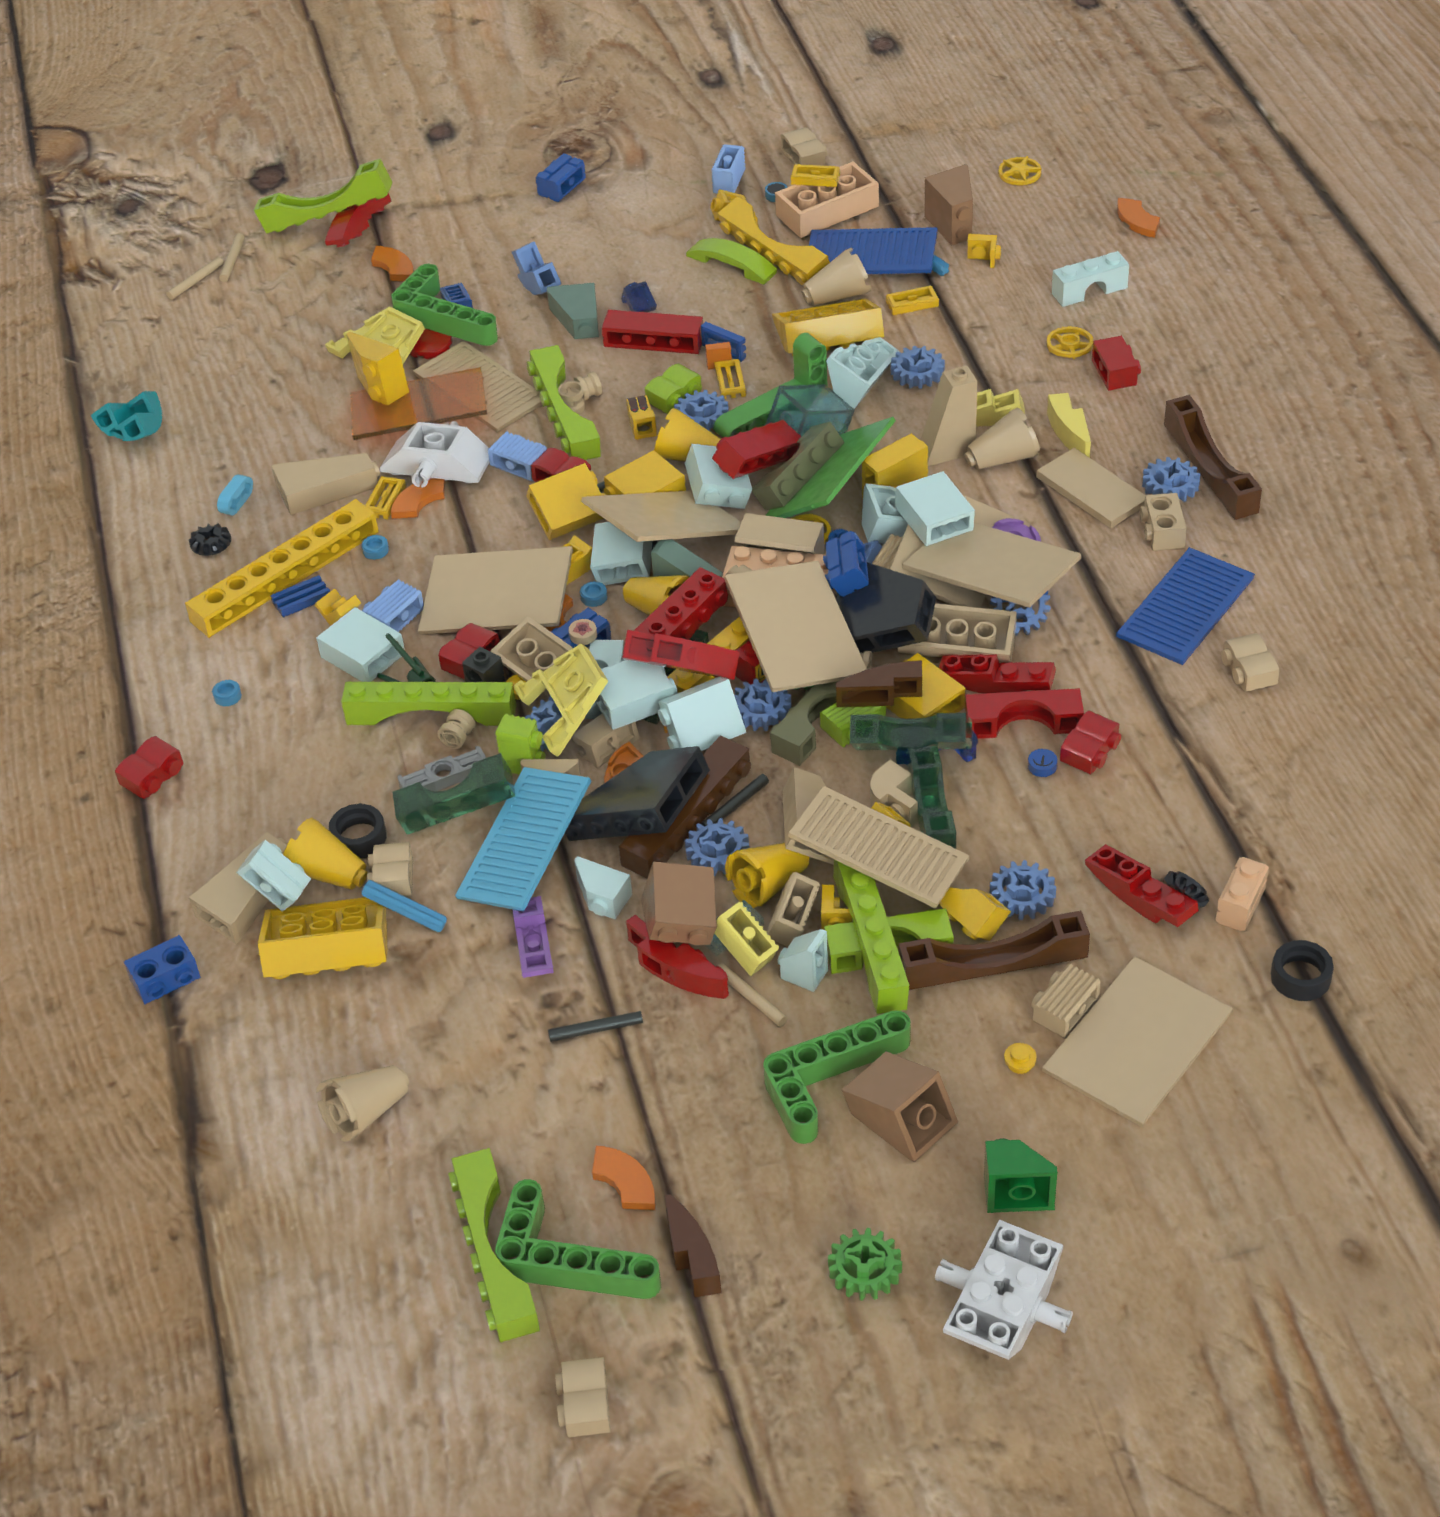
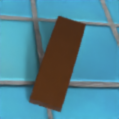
[836,660,922,707]
[664,1194,722,1298]

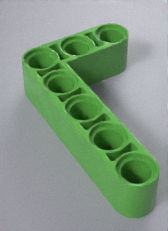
[391,264,498,346]
[713,333,828,438]
[763,1010,911,1144]
[495,1179,661,1299]

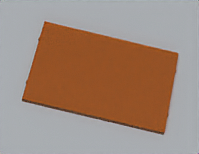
[350,367,487,440]

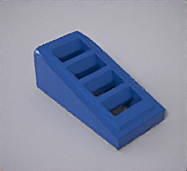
[440,283,473,308]

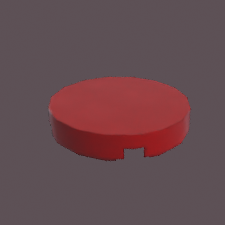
[410,329,453,359]

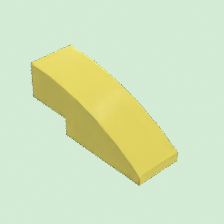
[976,389,1025,427]
[1047,393,1091,458]

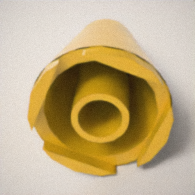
[654,408,721,462]
[623,575,689,615]
[283,817,368,890]
[725,843,810,908]

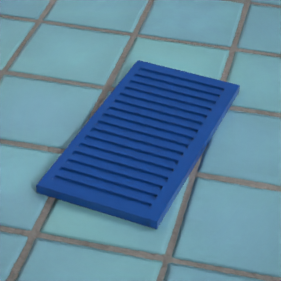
[809,227,938,274]
[1116,547,1255,665]

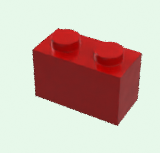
[1092,335,1141,391]

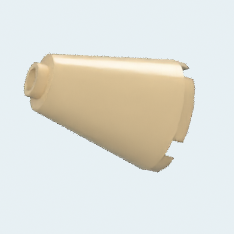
[801,248,871,306]
[964,407,1040,470]
[316,1065,409,1142]

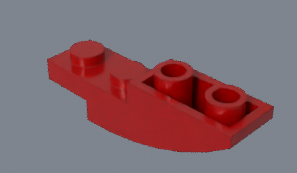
[325,193,392,247]
[622,630,740,680]
[939,654,1056,694]
[1085,844,1199,927]
[626,915,729,999]

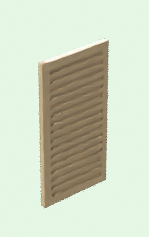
[413,341,542,433]
[788,786,969,908]

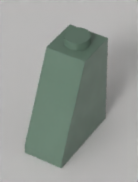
[547,283,599,339]
[651,539,723,577]

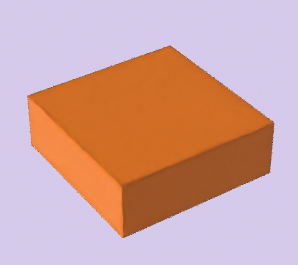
[705,342,732,370]

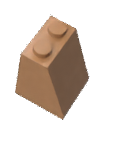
[925,164,973,246]
[641,862,717,945]
[842,1051,958,1162]

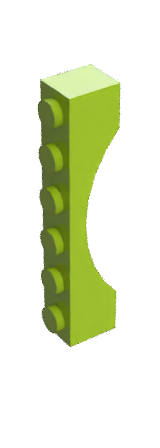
[254,159,393,234]
[527,345,601,460]
[341,682,516,726]
[833,859,909,1014]
[448,1148,540,1342]

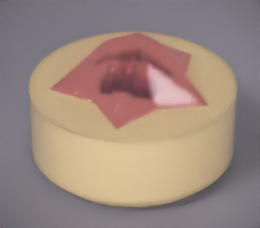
[569,619,597,645]

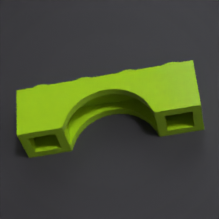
[824,908,954,974]

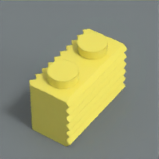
[714,902,779,976]

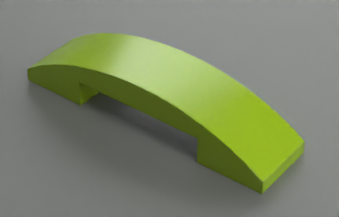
[686,238,777,285]

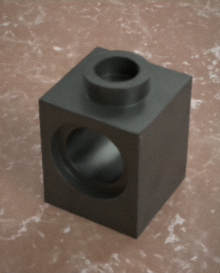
[462,647,505,682]

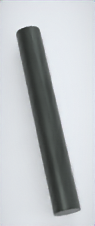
[701,774,769,826]
[548,1011,643,1042]

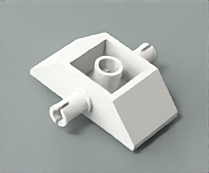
[380,419,490,488]
[935,1220,1073,1360]

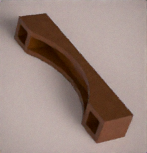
[1164,395,1262,520]
[619,735,751,879]
[899,911,1090,990]

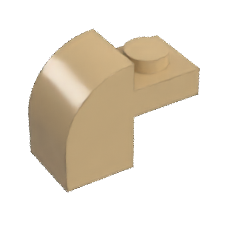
[870,760,918,826]

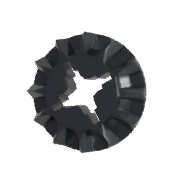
[189,523,231,556]
[1164,871,1209,908]

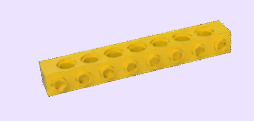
[185,499,379,638]

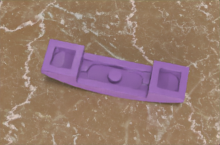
[512,896,554,978]

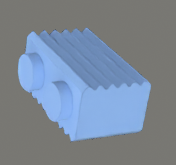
[711,144,746,194]
[488,431,547,482]
[362,579,424,632]

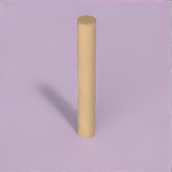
[219,233,245,282]
[166,257,224,300]
[718,963,787,1027]

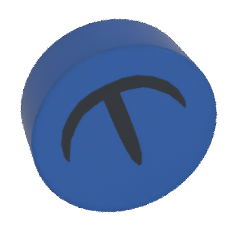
[1028,749,1058,777]

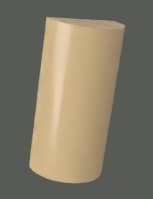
[898,603,1017,663]

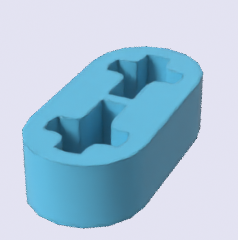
[217,474,253,516]

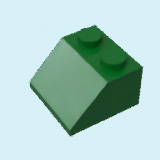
[984,1138,1058,1213]

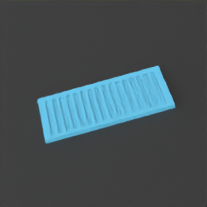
[455,767,591,912]

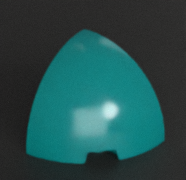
[91,391,162,441]

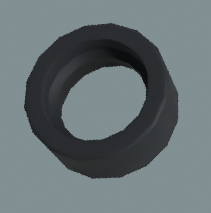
[329,803,387,859]
[1271,940,1334,1001]

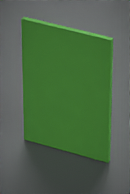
[765,417,896,518]

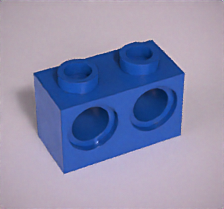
[123,935,201,1005]

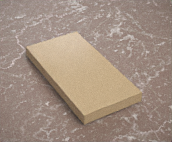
[1036,447,1145,528]

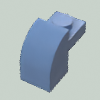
[512,241,561,295]

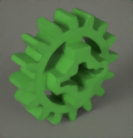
[828,1228,902,1301]

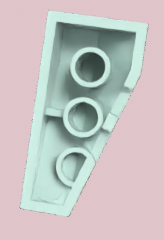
[826,337,900,409]
[862,483,908,544]

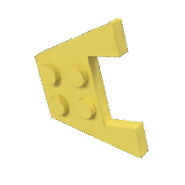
[325,306,425,364]
[513,644,608,757]

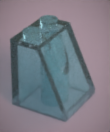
[766,384,855,437]

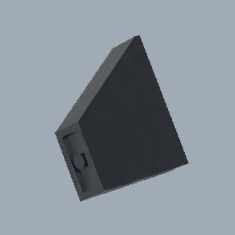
[836,562,936,653]
[565,746,710,841]

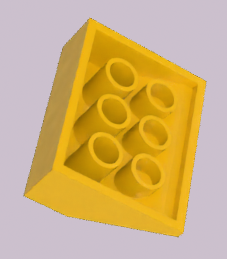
[772,298,885,356]
[258,897,388,979]

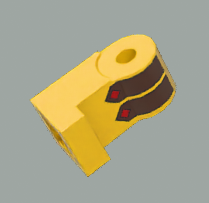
[626,395,657,440]

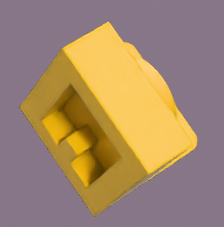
[710,189,747,221]
[967,234,1001,268]
[315,589,361,626]
[821,885,852,930]

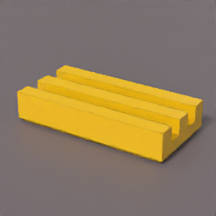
[791,164,840,187]
[886,286,939,315]
[714,359,746,399]
[365,476,406,520]

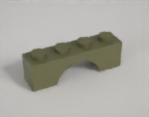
[752,422,844,510]
[770,681,839,766]

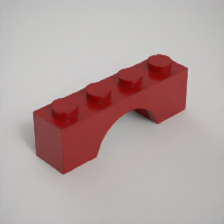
[965,688,1084,739]

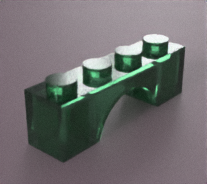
[850,713,972,750]
[908,745,956,849]
[393,753,515,835]

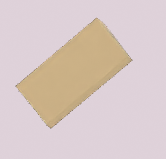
[735,513,825,555]
[490,616,573,696]

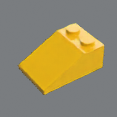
[346,332,409,406]

